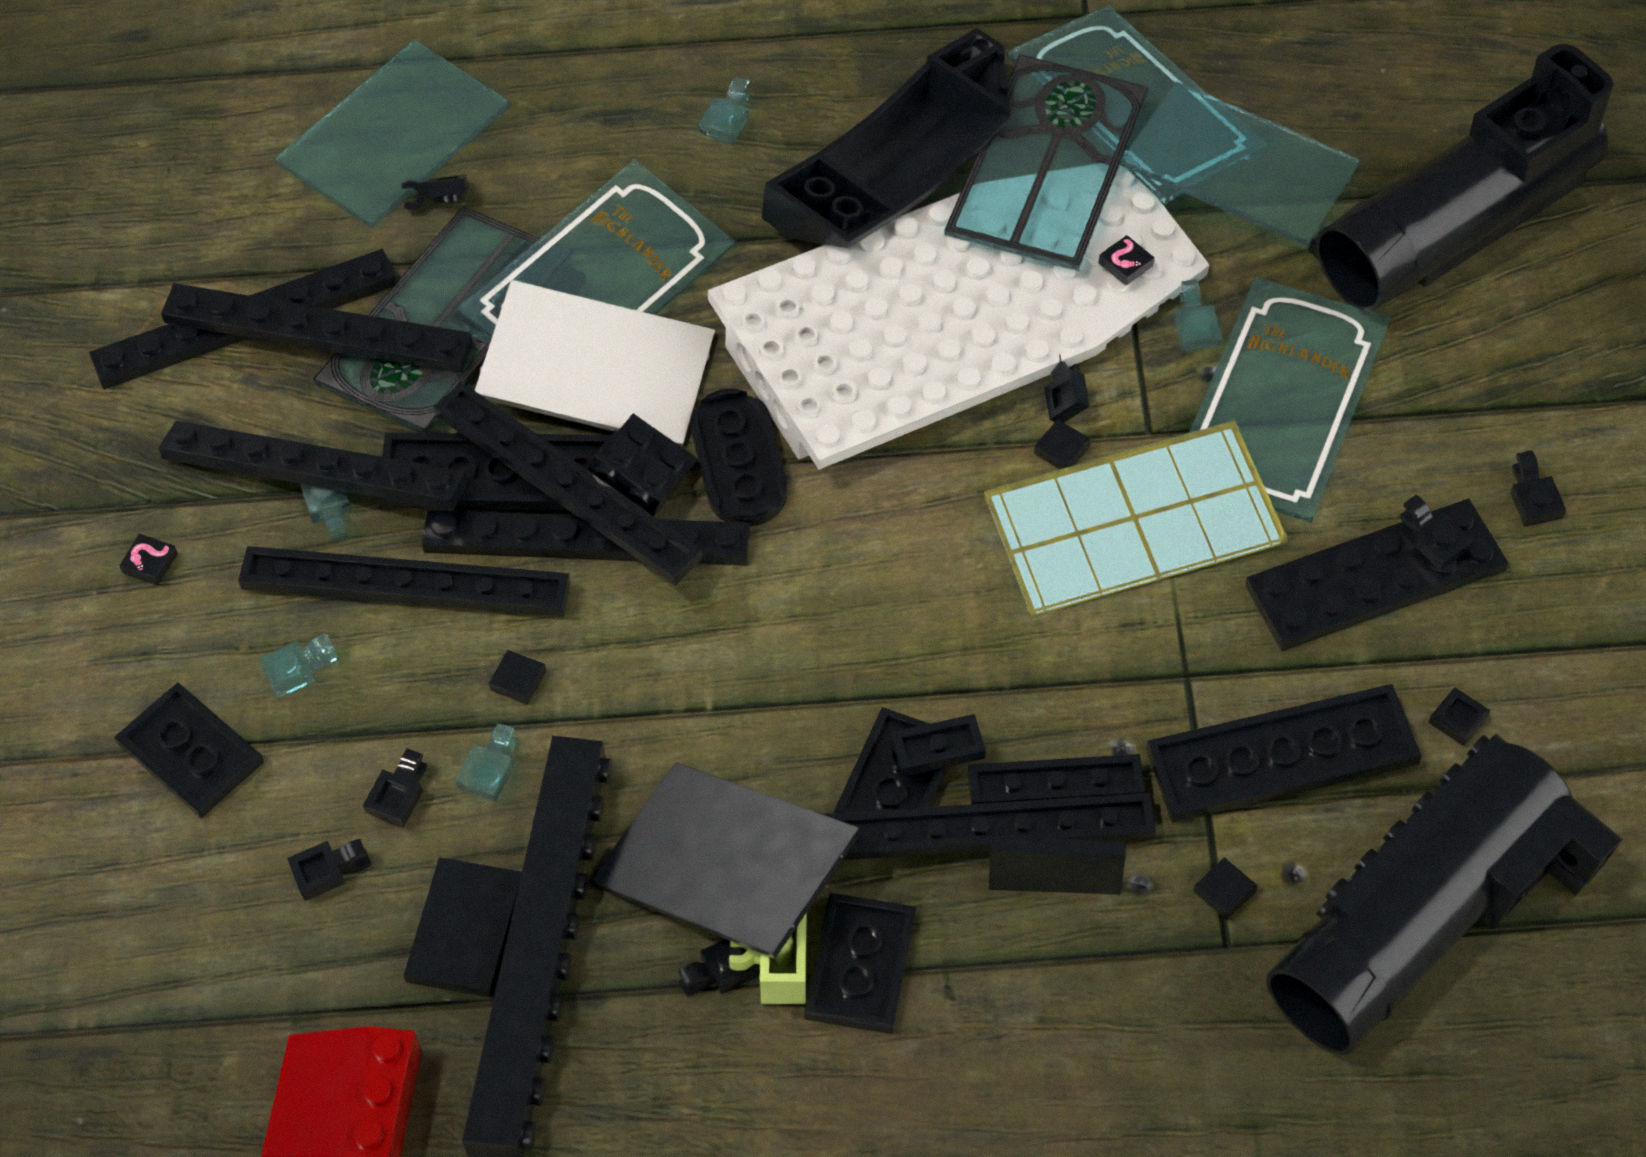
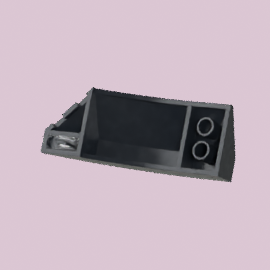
[762,28,1010,248]

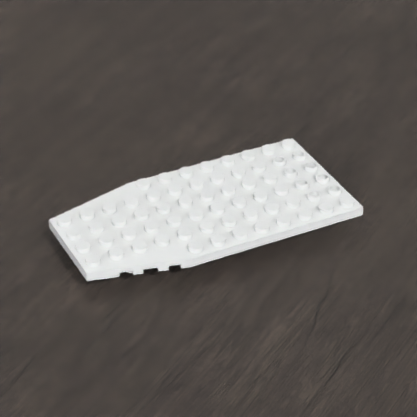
[708,161,1209,470]

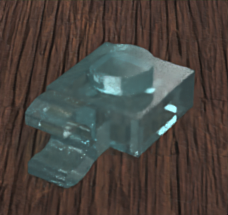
[698,77,750,145]
[1174,279,1222,351]
[300,484,351,541]
[259,634,339,698]
[455,723,518,802]

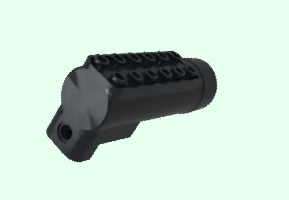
[1316,44,1613,311]
[1266,734,1623,1055]

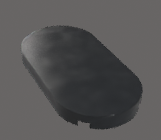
[690,389,787,527]

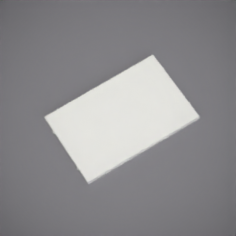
[475,280,715,448]

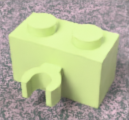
[729,913,807,1004]

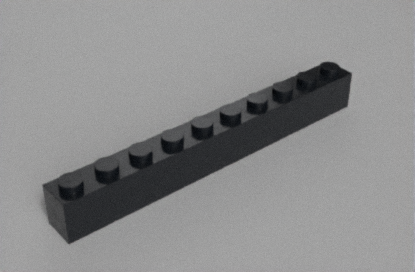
[462,735,612,1157]

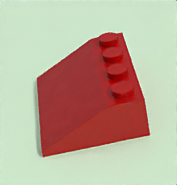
[261,1026,422,1157]

